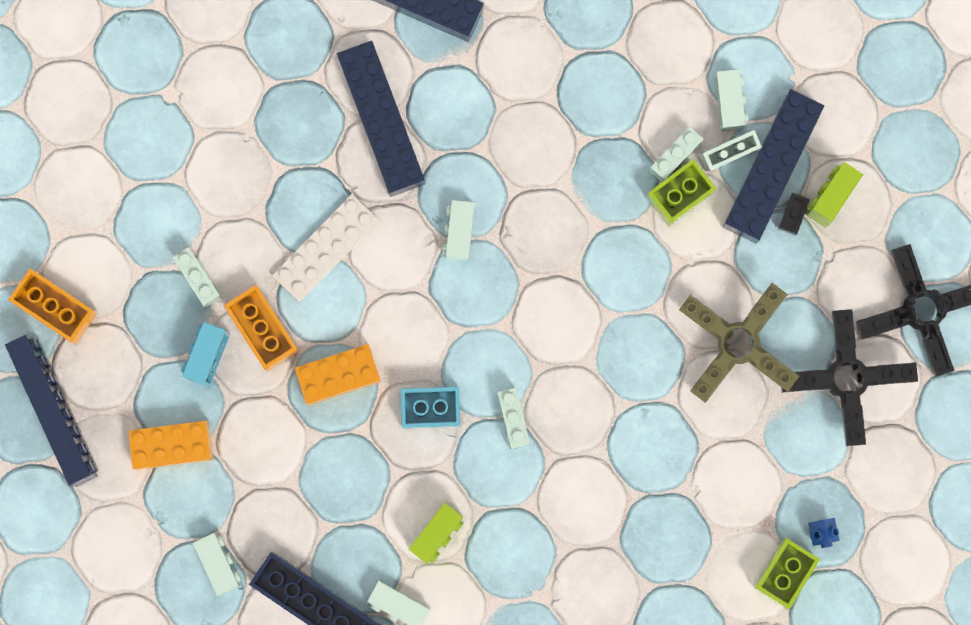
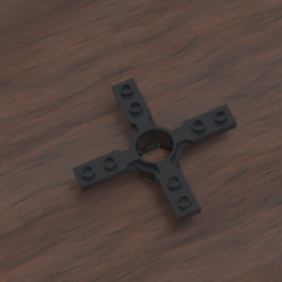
[855,244,971,377]
[781,309,918,446]

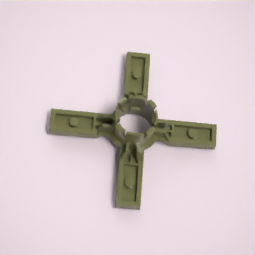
[679,283,800,403]

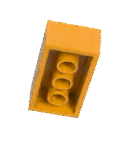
[8,268,98,345]
[223,285,299,372]
[295,344,381,406]
[129,421,213,470]

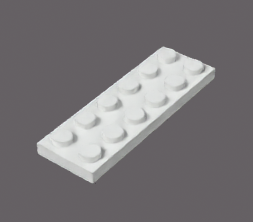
[272,194,379,303]

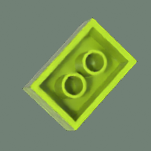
[646,159,717,227]
[806,162,864,228]
[408,503,464,564]
[753,538,820,610]

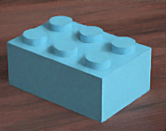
[181,322,230,387]
[401,387,461,429]

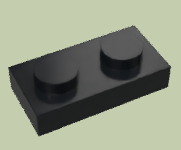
[778,193,810,236]

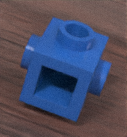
[808,518,840,548]

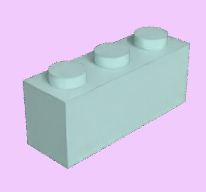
[715,69,748,131]
[649,126,703,183]
[698,130,762,171]
[442,200,475,262]
[172,247,222,308]
[497,388,530,450]
[193,533,242,596]
[367,581,430,625]

